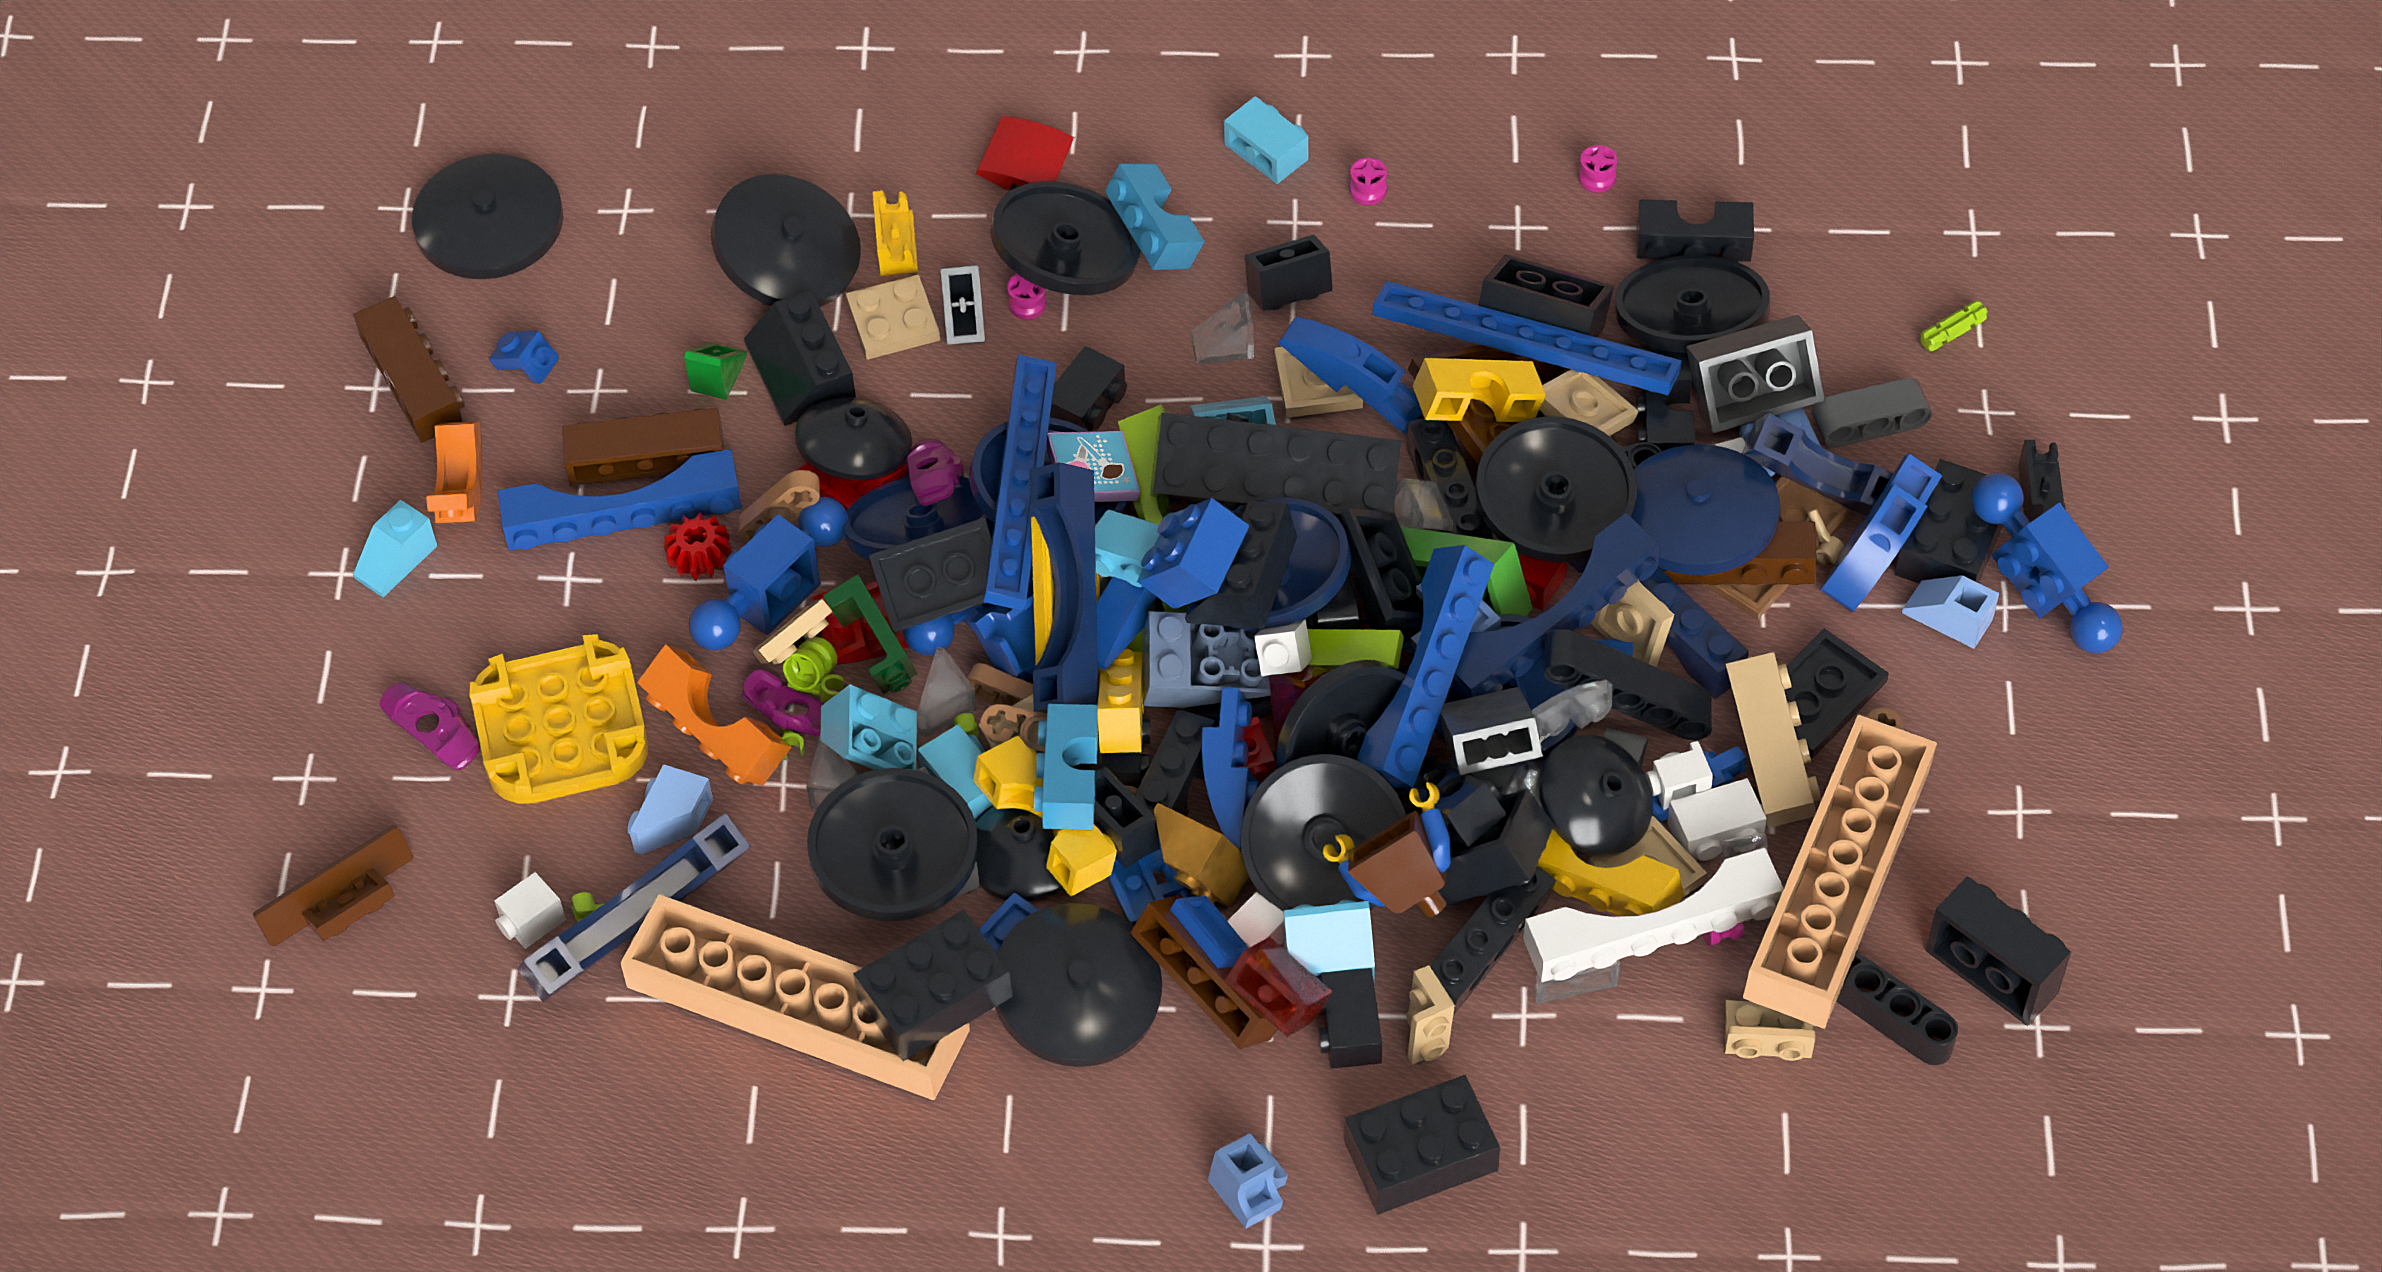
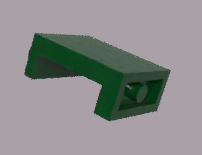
[823,575,918,694]

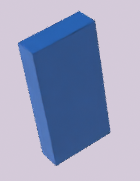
[1170,896,1254,969]

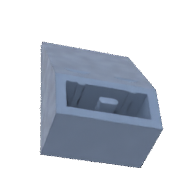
[1142,611,1272,708]

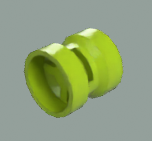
[783,637,837,690]

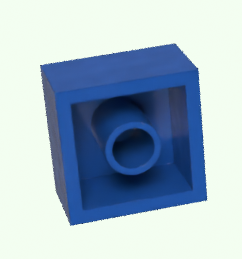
[1137,498,1249,609]

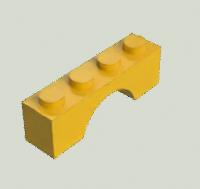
[973,736,1117,896]
[1537,829,1684,917]

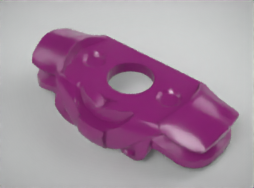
[907,439,964,506]
[741,669,825,737]
[380,682,480,770]

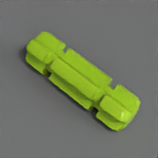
[1919,300,1988,352]

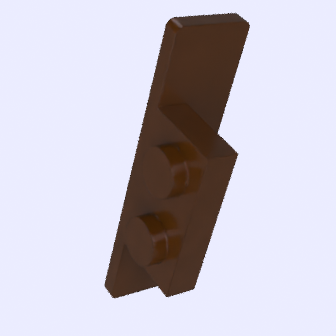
[253,825,413,947]

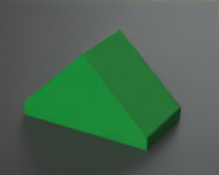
[684,343,747,400]

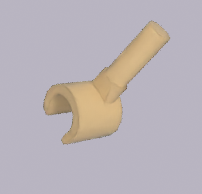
[1808,508,1845,566]

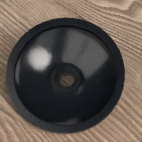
[795,396,912,480]
[1538,735,1653,857]
[975,805,1064,902]

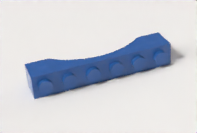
[497,449,742,551]
[1357,545,1494,788]

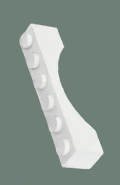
[1523,848,1784,982]

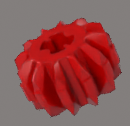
[663,512,732,581]

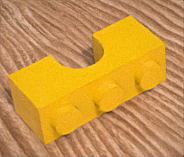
[1413,358,1546,422]
[1098,649,1144,753]

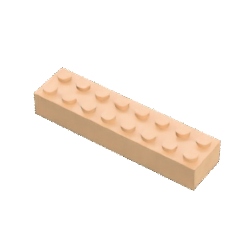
[1743,715,1937,1029]
[620,894,970,1100]

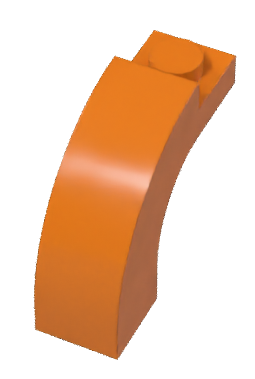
[426,421,482,523]

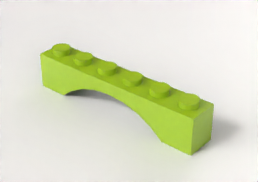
[1118,405,1190,613]

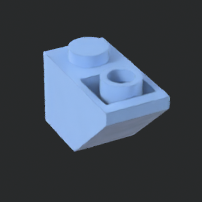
[1902,576,1999,649]
[627,764,713,854]

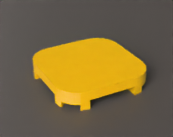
[469,634,648,804]

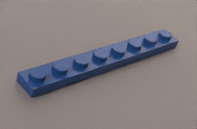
[1372,281,1681,395]
[983,354,1057,610]

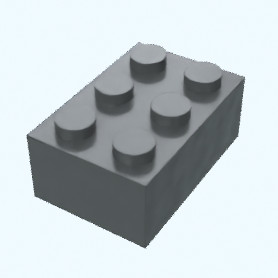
[1686,314,1825,433]

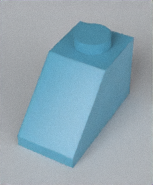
[353,499,437,598]

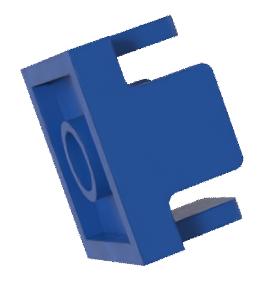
[969,577,1036,681]

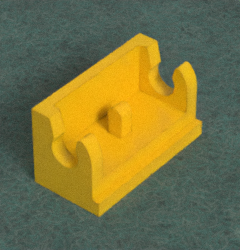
[873,191,918,276]

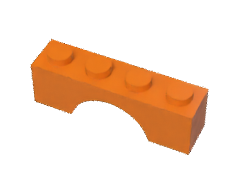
[637,644,792,786]

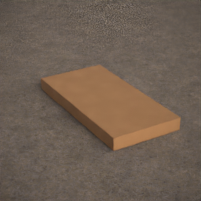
[1702,476,1851,620]

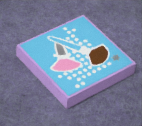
[1046,431,1141,502]

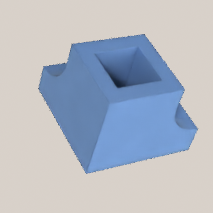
[1208,1133,1288,1229]

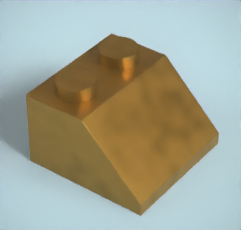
[1154,803,1249,908]

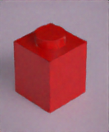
[1519,554,1567,611]

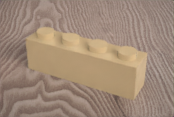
[1726,652,1822,828]

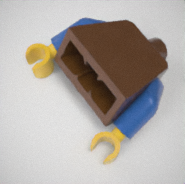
[1323,782,1451,918]

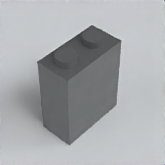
[1440,687,1543,775]

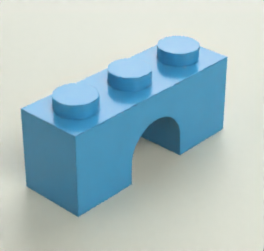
[1105,164,1205,270]
[1034,704,1098,830]

